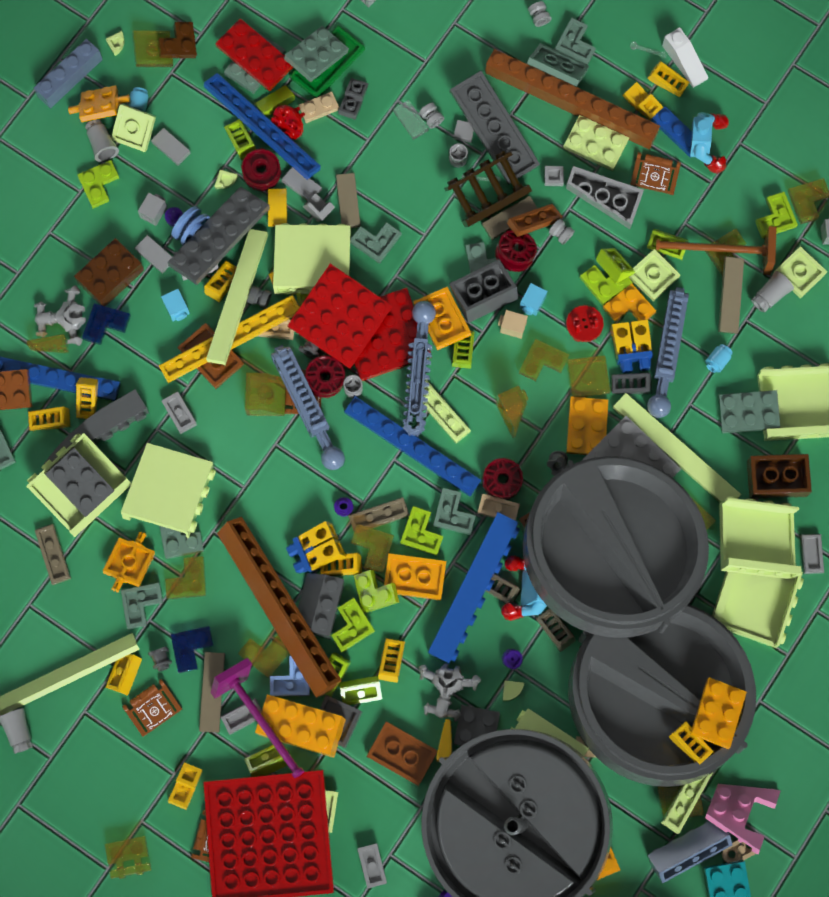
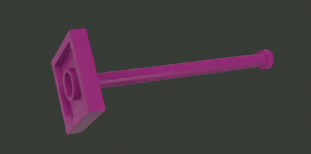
[211,658,304,778]

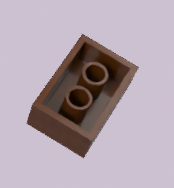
[74,238,144,308]
[747,454,812,499]

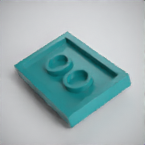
[704,860,751,897]

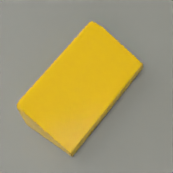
[105,654,142,695]

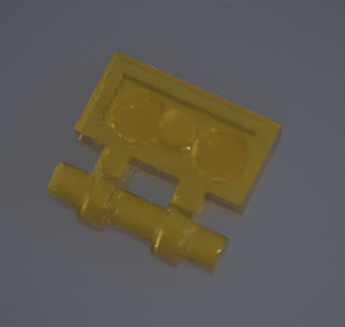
[105,836,151,879]

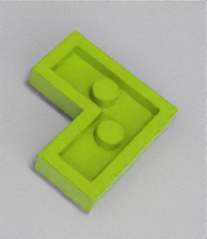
[77,160,119,208]
[755,192,798,238]
[580,265,633,306]
[400,506,443,556]
[354,570,400,613]
[331,598,375,652]

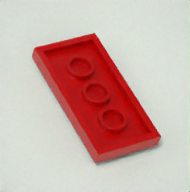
[215,18,293,92]

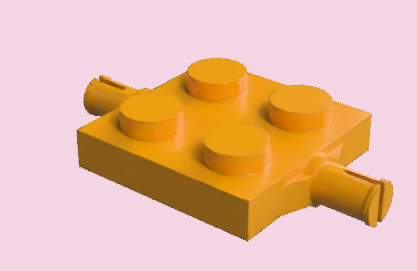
[68,85,130,122]
[103,532,155,592]

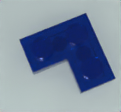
[82,303,131,345]
[171,626,214,674]

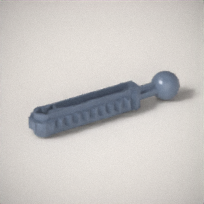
[647,287,689,418]
[403,301,436,437]
[271,345,345,470]

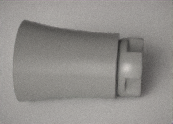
[85,119,119,162]
[751,271,794,313]
[0,708,33,754]

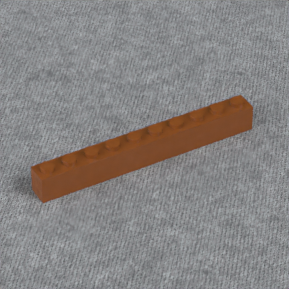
[485,49,660,150]
[217,517,342,698]

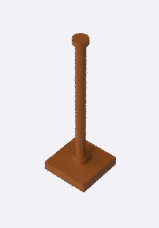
[656,226,777,275]

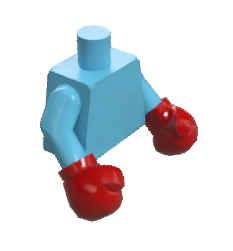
[690,112,729,174]
[501,555,547,621]

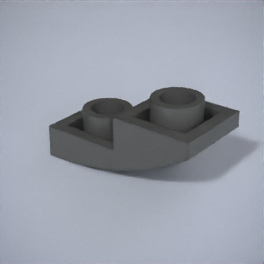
[338,78,369,120]

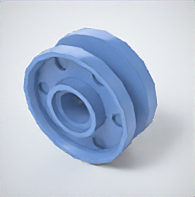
[171,206,210,245]

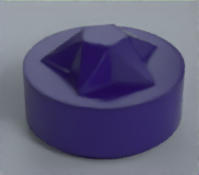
[165,207,183,227]
[502,649,523,669]

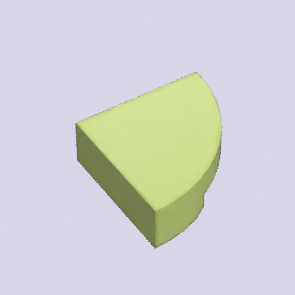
[106,31,125,56]
[215,170,238,189]
[503,681,524,701]

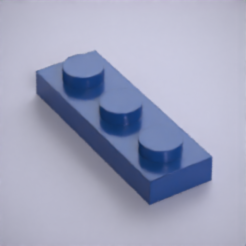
[651,107,692,158]

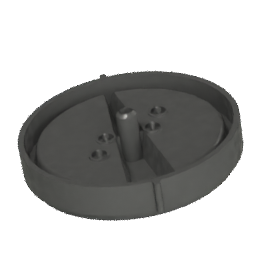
[523,456,709,638]
[568,604,756,787]
[422,729,613,897]

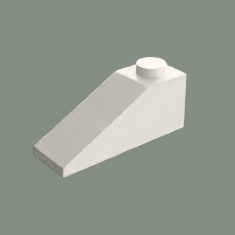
[662,27,709,88]

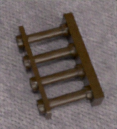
[444,150,532,227]

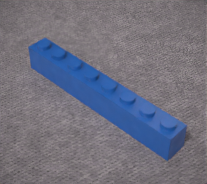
[428,512,520,664]

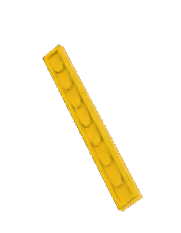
[159,294,300,383]

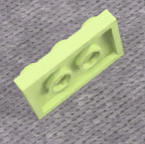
[563,115,629,171]

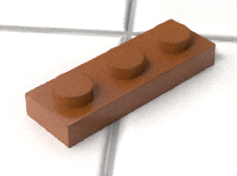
[507,204,563,237]

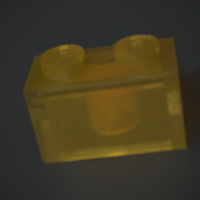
[245,373,286,416]
[496,385,528,438]

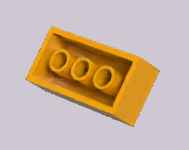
[255,694,346,758]

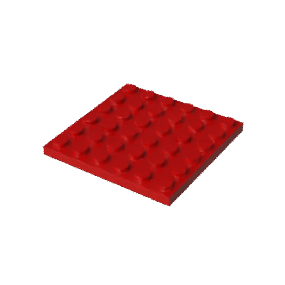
[203,770,334,897]

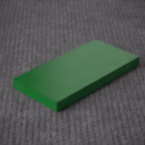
[290,25,365,98]

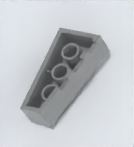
[566,166,644,229]

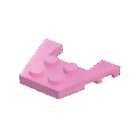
[705,784,781,855]

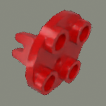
[271,105,305,140]
[566,305,604,342]

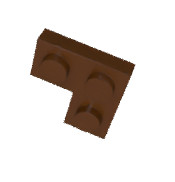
[158,22,197,58]

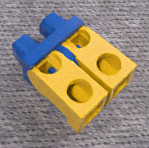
[610,320,653,373]
[286,521,346,574]

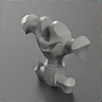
[34,285,86,346]
[419,663,481,722]

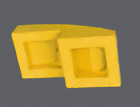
[622,82,663,120]
[268,188,287,227]
[168,762,203,810]

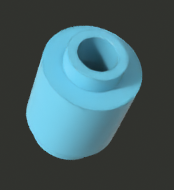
[128,87,149,112]
[705,344,732,373]

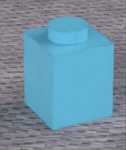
[520,283,548,316]
[161,289,190,321]

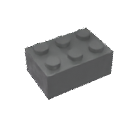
[45,448,115,517]

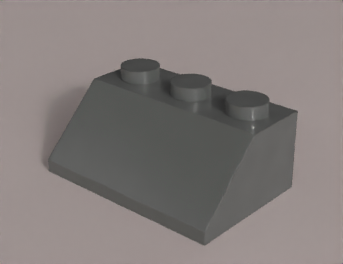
[449,260,518,323]
[298,573,345,639]

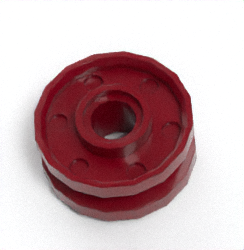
[241,149,281,191]
[495,230,537,272]
[305,356,345,398]
[482,458,523,500]

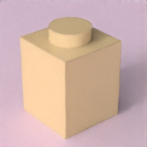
[498,310,528,339]

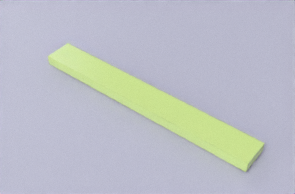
[206,229,268,365]
[613,393,741,503]
[0,633,139,716]

